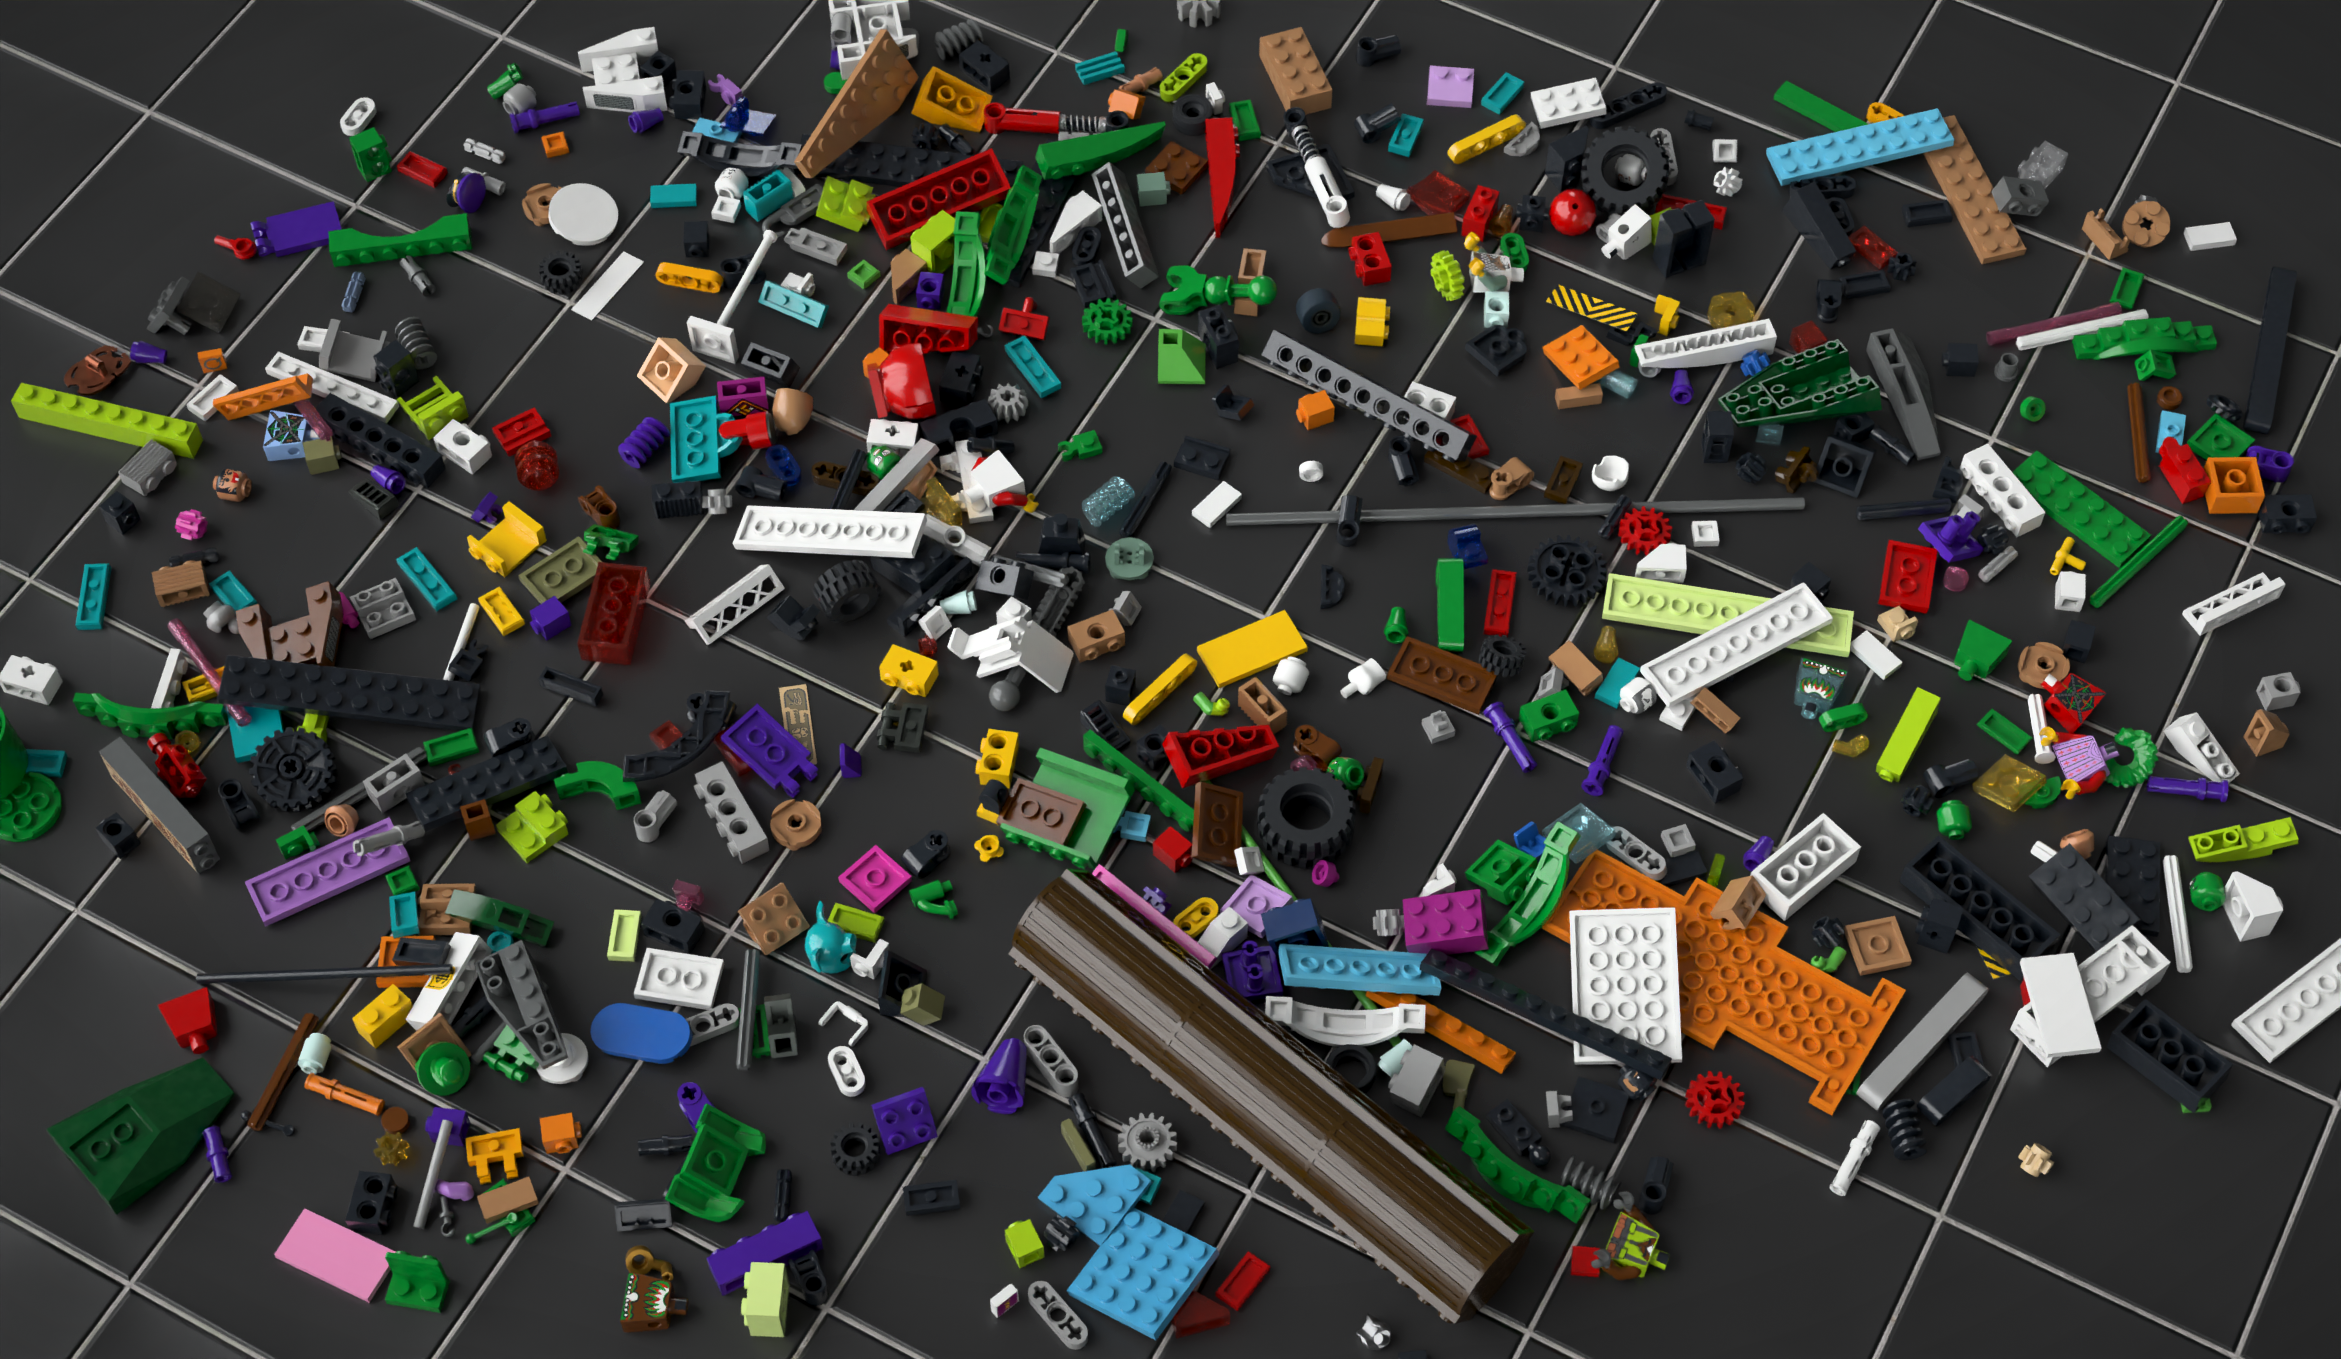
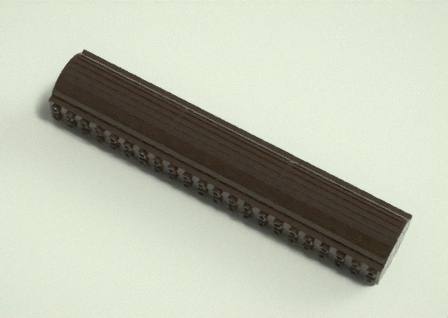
[1008,868,1535,1324]

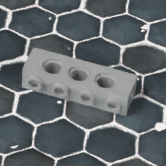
[694,762,770,864]

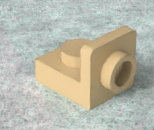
[1877,606,1918,642]

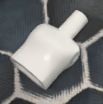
[1340,658,1386,698]

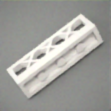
[685,564,785,645]
[2182,572,2286,636]

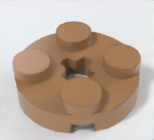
[522,183,562,226]
[2122,201,2170,248]
[2018,642,2070,689]
[770,799,822,851]

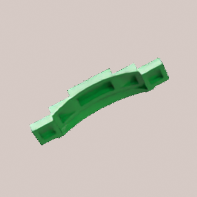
[984,165,1042,285]
[946,211,987,317]
[2072,317,2217,360]
[73,693,228,739]
[1473,821,1581,967]
[1445,1106,1591,1224]

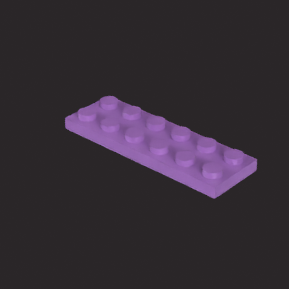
[245,817,410,927]

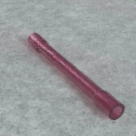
[1986,302,2122,345]
[167,619,252,727]

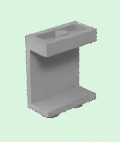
[319,319,390,382]

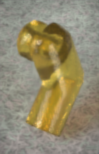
[1832,734,1869,757]

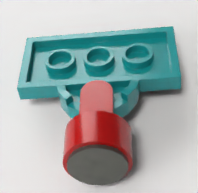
[670,395,776,483]

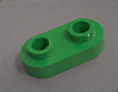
[1500,233,1529,272]

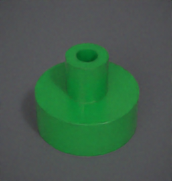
[2020,396,2046,422]

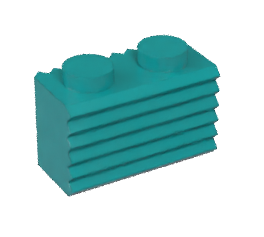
[743,170,794,222]

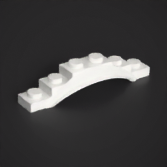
[1265,996,1426,1047]

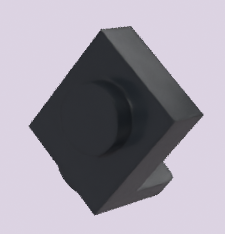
[1212,384,1254,421]

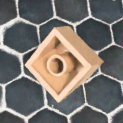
[637,337,706,403]

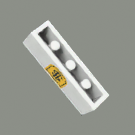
[406,932,492,1031]

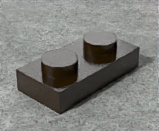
[1544,456,1583,504]
[1356,757,1384,814]

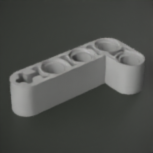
[831,13,919,58]

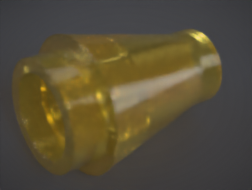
[1594,626,1618,663]

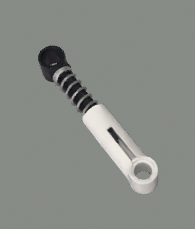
[1283,107,1350,228]

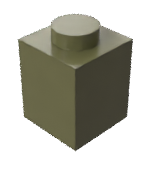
[303,436,342,475]
[900,983,945,1026]

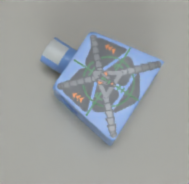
[263,410,323,461]

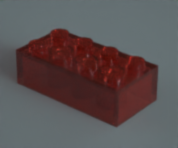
[577,562,651,665]

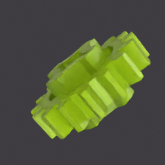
[1431,250,1464,301]

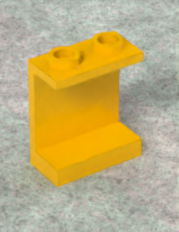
[467,501,547,577]

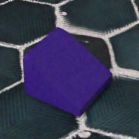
[839,743,862,778]

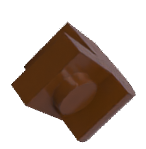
[460,799,496,842]

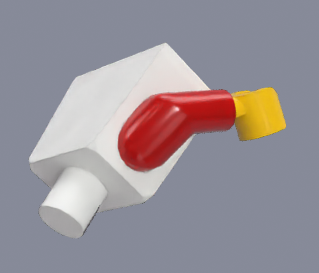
[964,450,1039,513]

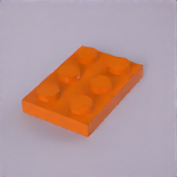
[1542,325,1620,390]

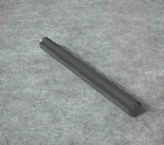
[291,747,427,833]

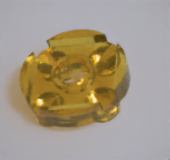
[1707,291,1755,329]

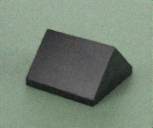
[878,950,928,1018]

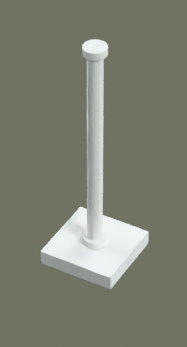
[687,230,777,364]

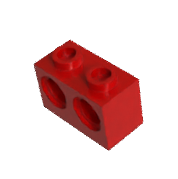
[1349,232,1392,286]

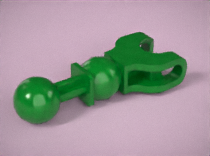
[1159,265,1277,315]

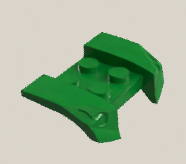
[665,1104,766,1222]

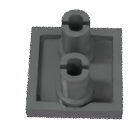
[147,276,202,335]

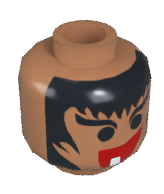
[213,469,252,502]

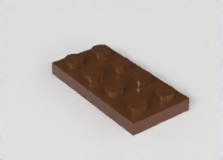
[1387,636,1498,715]

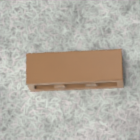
[1555,383,1603,409]
[1690,687,1740,734]

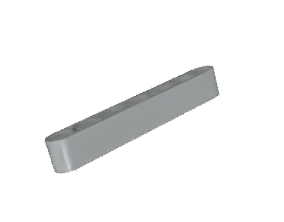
[1856,972,1989,1111]

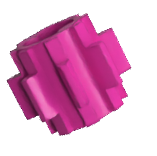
[175,509,208,541]

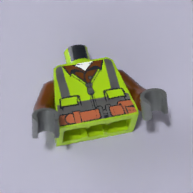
[1591,1191,1670,1281]

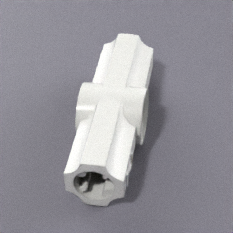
[923,514,991,567]

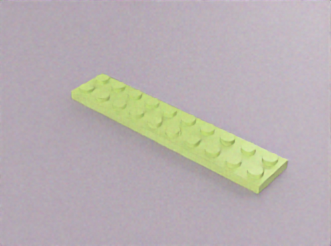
[1602,573,1854,657]

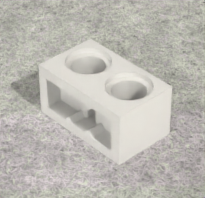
[1403,381,1456,427]

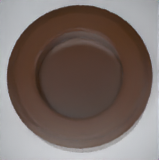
[2157,386,2182,410]
[381,1107,410,1135]

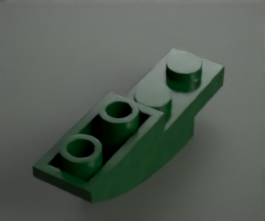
[445,889,554,948]

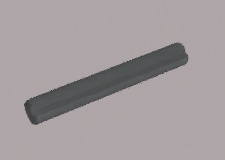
[988,554,1069,588]

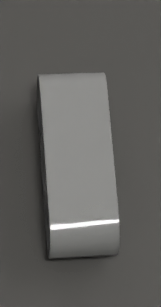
[1024,1025,1079,1097]

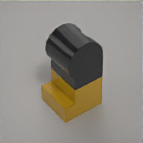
[977,779,1009,825]

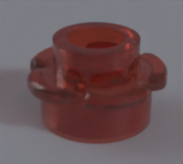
[918,635,937,659]

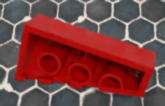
[879,304,978,354]

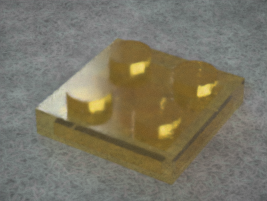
[1973,754,2047,812]

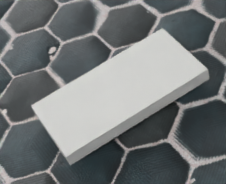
[2020,953,2101,1058]

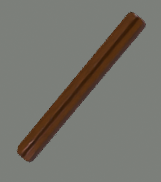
[2127,382,2151,483]
[247,1013,319,1131]

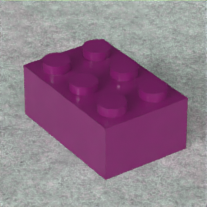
[1403,889,1489,955]

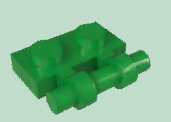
[483,1025,539,1083]

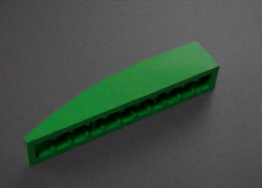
[1035,121,1166,180]

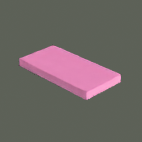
[274,1209,395,1303]

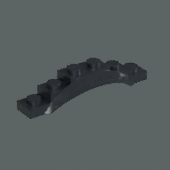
[677,131,804,178]

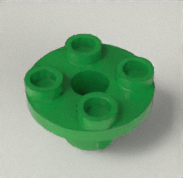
[415,1041,470,1096]

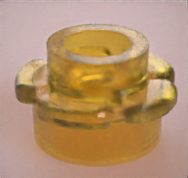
[174,730,200,754]

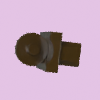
[1775,446,1819,494]

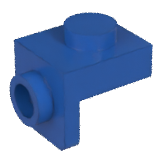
[1514,821,1546,863]

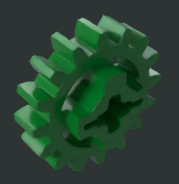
[1082,298,1133,345]

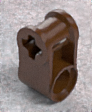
[578,485,620,529]
[1293,725,1342,771]

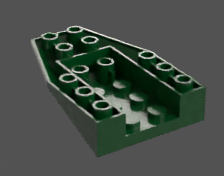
[1718,339,1882,427]
[46,1057,235,1215]

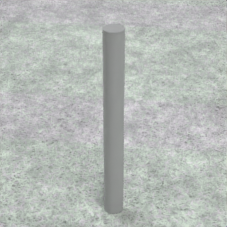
[413,1120,453,1229]

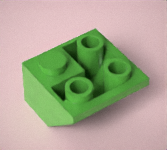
[1158,329,1206,384]

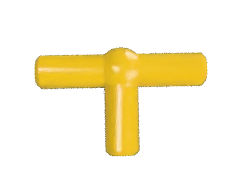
[2050,537,2086,575]

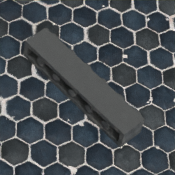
[1092,162,1159,288]

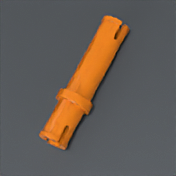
[304,1073,385,1116]

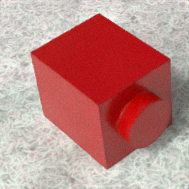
[1153,826,1193,873]

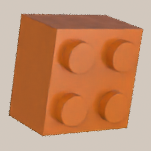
[2203,457,2265,514]

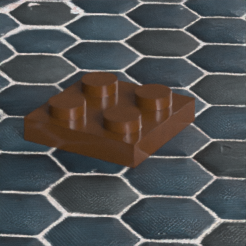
[1145,141,1208,195]

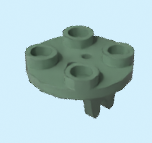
[1105,537,1154,580]

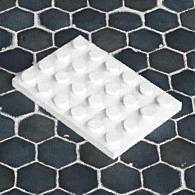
[1569,908,1682,1065]

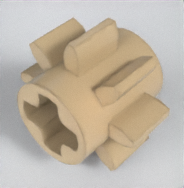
[2018,1143,2054,1177]

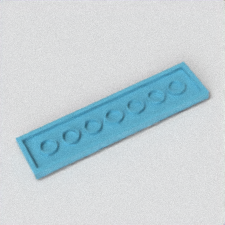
[1766,108,1954,186]

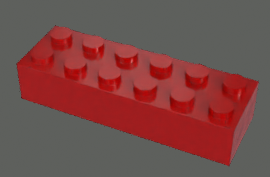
[867,148,1011,250]

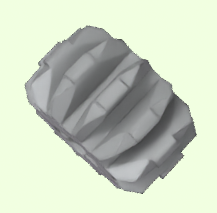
[988,382,1028,423]

